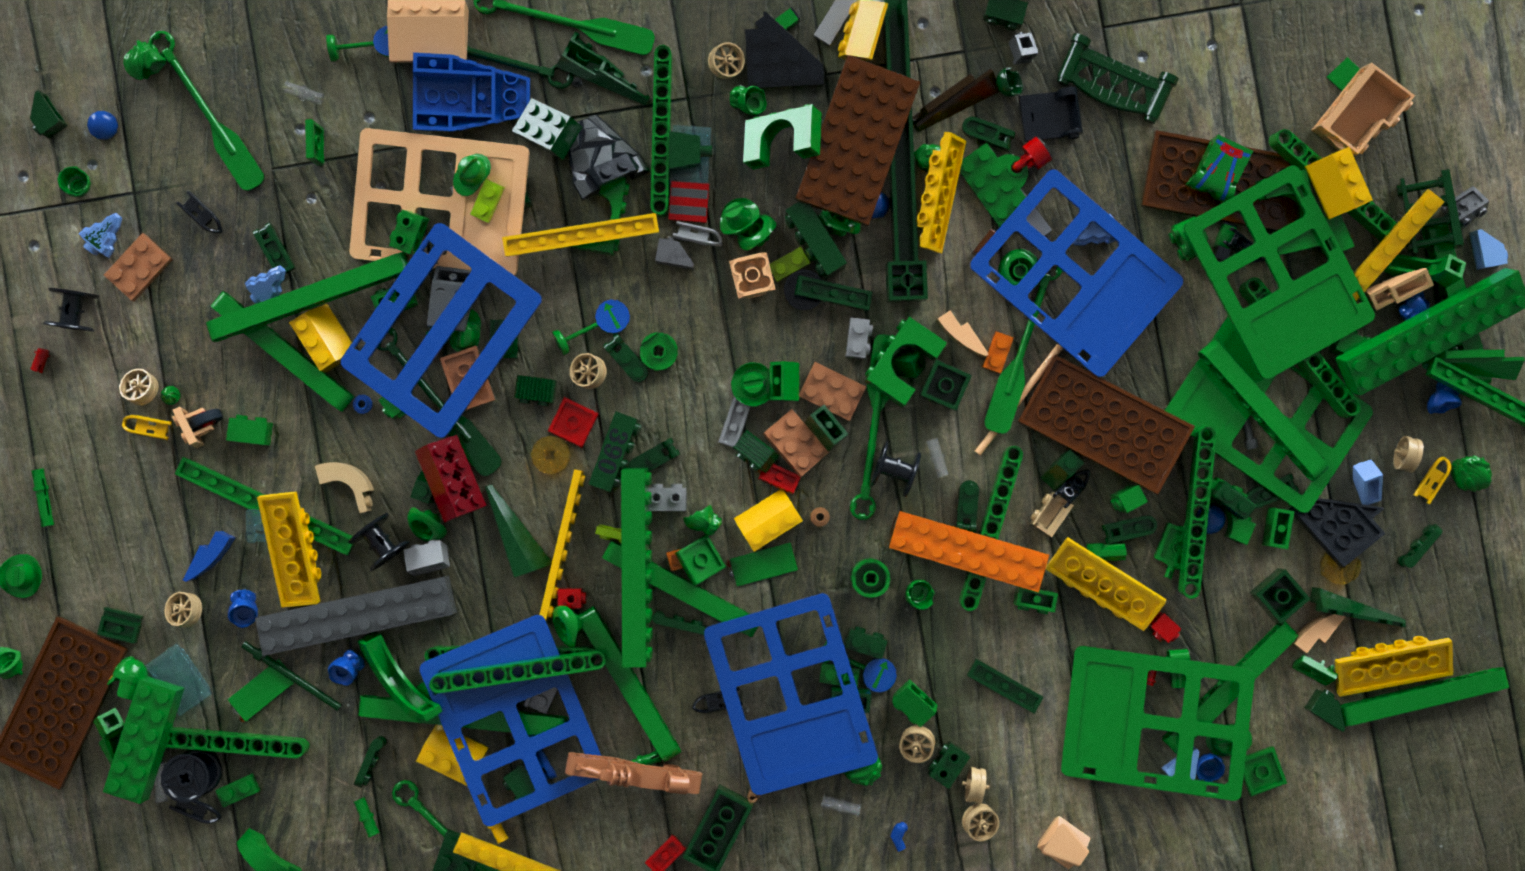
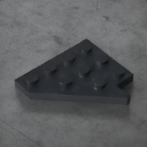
[745,11,824,88]
[1288,498,1386,569]

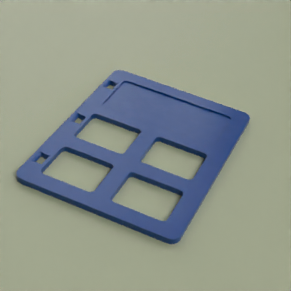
[970,169,1183,377]
[704,593,878,795]
[420,615,601,827]

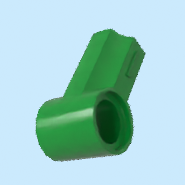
[1086,543,1127,561]
[1166,649,1190,688]

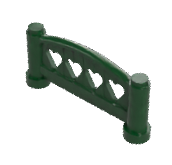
[1057,33,1179,124]

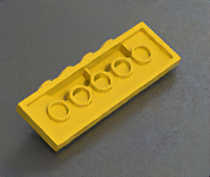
[917,132,966,254]
[257,491,322,608]
[1046,537,1166,631]
[1335,636,1453,697]

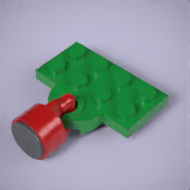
[960,137,1052,228]

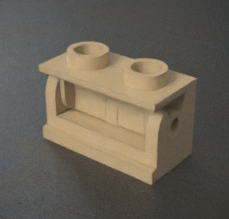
[1030,492,1074,537]

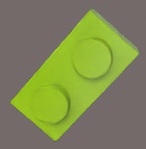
[470,179,505,223]
[770,247,810,282]
[595,524,621,543]

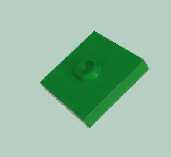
[305,119,324,166]
[675,535,726,586]
[1243,746,1287,797]

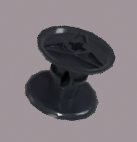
[43,288,100,332]
[871,441,921,497]
[348,513,410,572]
[161,750,222,803]

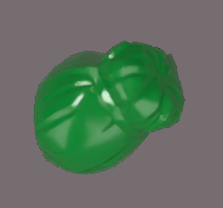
[730,85,767,116]
[914,144,941,172]
[683,505,722,536]

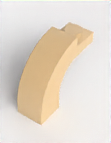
[315,462,374,513]

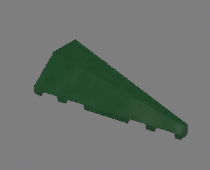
[555,31,650,105]
[485,484,552,578]
[1310,587,1406,627]

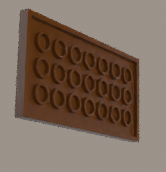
[795,55,920,226]
[1141,130,1298,231]
[1018,355,1195,495]
[0,616,128,790]

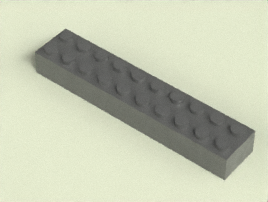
[255,575,457,656]

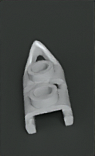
[673,221,723,247]

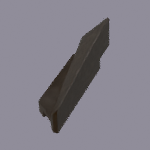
[912,69,1000,132]

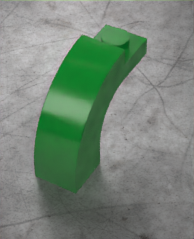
[236,828,302,871]

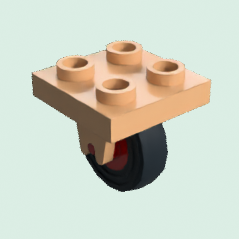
[172,407,223,448]

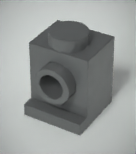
[1009,32,1038,65]

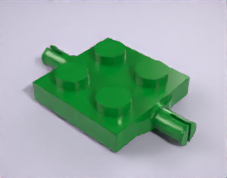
[1153,522,1198,579]

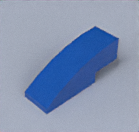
[183,531,236,582]

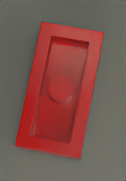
[758,464,801,495]
[645,834,686,871]

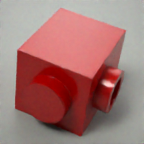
[558,588,587,609]
[1148,612,1181,643]

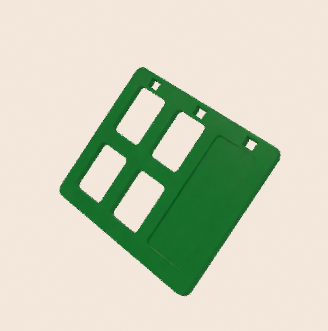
[1183,165,1375,379]
[1164,316,1373,513]
[1061,646,1255,801]

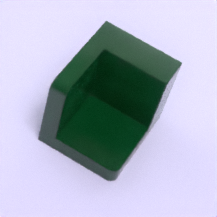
[892,349,926,378]

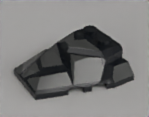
[568,114,649,201]

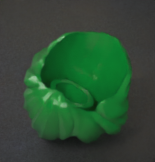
[123,40,166,80]
[1451,455,1492,492]
[843,756,882,786]

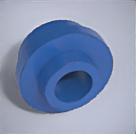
[353,395,373,414]

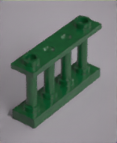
[1396,169,1464,257]

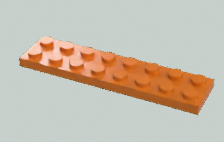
[889,511,1050,592]

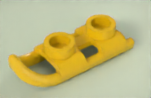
[122,415,172,440]
[1413,457,1451,505]

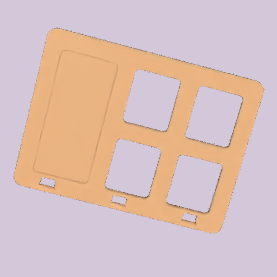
[349,128,530,276]

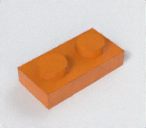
[982,331,1014,374]

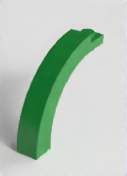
[357,632,442,723]

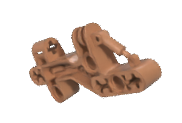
[565,752,702,794]

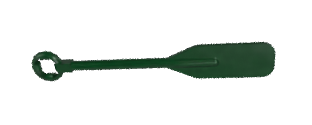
[467,46,574,89]
[377,327,502,476]

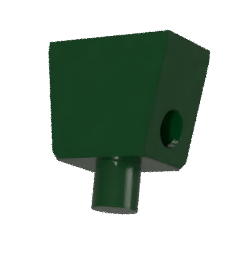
[669,131,712,172]

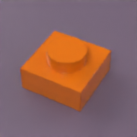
[666,548,683,571]

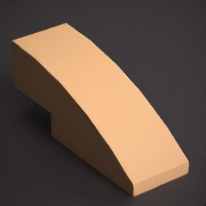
[1365,268,1434,311]
[936,310,989,357]
[1292,613,1346,653]

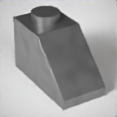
[655,236,694,270]

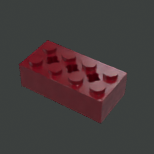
[415,435,487,523]

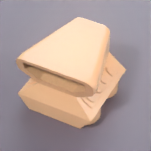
[729,252,776,299]
[1037,816,1090,870]

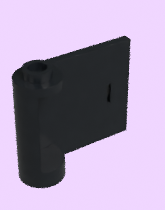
[1018,87,1083,142]

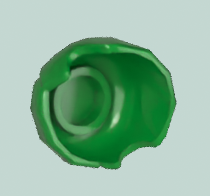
[57,166,91,198]
[905,580,935,610]

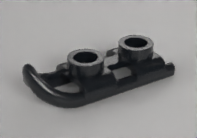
[176,191,223,233]
[1223,227,1265,263]
[1053,470,1090,508]
[692,687,743,713]
[169,800,222,824]

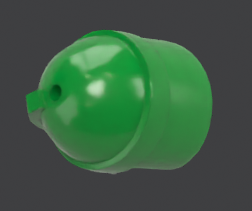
[107,656,148,700]

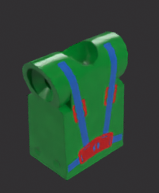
[1186,134,1253,203]

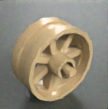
[708,42,745,79]
[570,353,607,389]
[119,369,159,406]
[1393,436,1424,473]
[164,592,202,628]
[899,725,935,763]
[962,767,989,804]
[962,803,999,842]

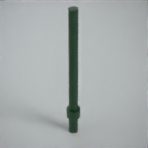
[241,641,342,711]

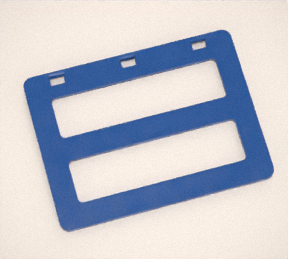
[341,223,542,438]

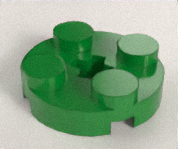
[640,332,678,371]

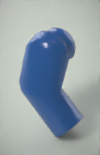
[891,822,908,852]

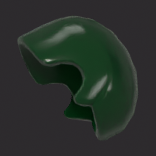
[996,67,1023,97]

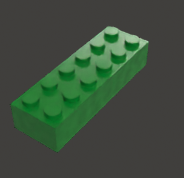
[103,676,185,804]

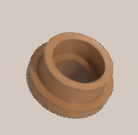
[810,507,830,526]

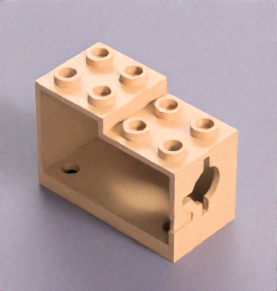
[1311,63,1415,156]

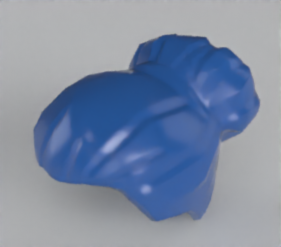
[1399,291,1430,321]
[1427,382,1462,414]
[228,589,258,628]
[328,650,365,686]

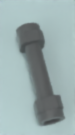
[1243,418,1258,450]

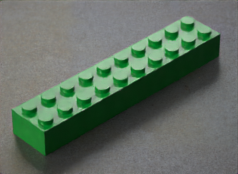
[1335,268,1525,396]
[621,468,653,667]

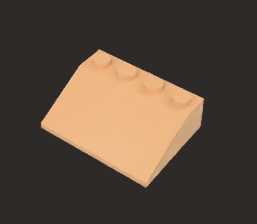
[387,0,469,63]

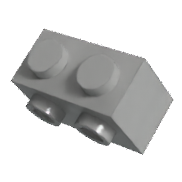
[845,317,873,360]
[648,484,687,511]
[404,540,450,576]

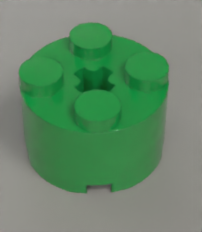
[1168,216,1210,261]
[850,558,890,598]

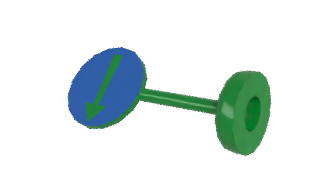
[326,26,389,62]
[552,300,630,356]
[821,641,897,692]

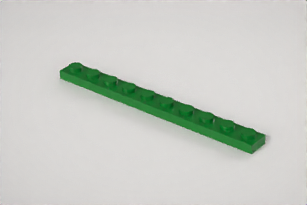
[175,457,355,556]

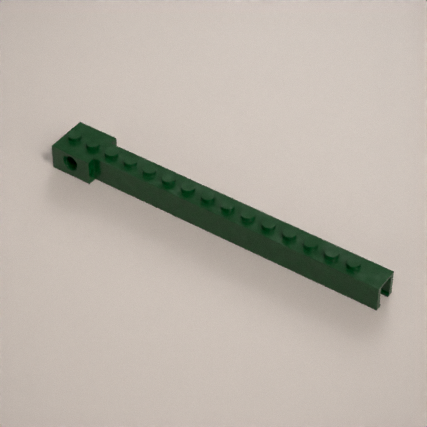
[882,0,928,303]

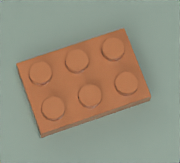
[104,233,173,301]
[440,346,495,411]
[799,362,866,421]
[763,409,829,477]

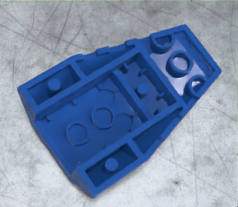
[413,52,530,132]

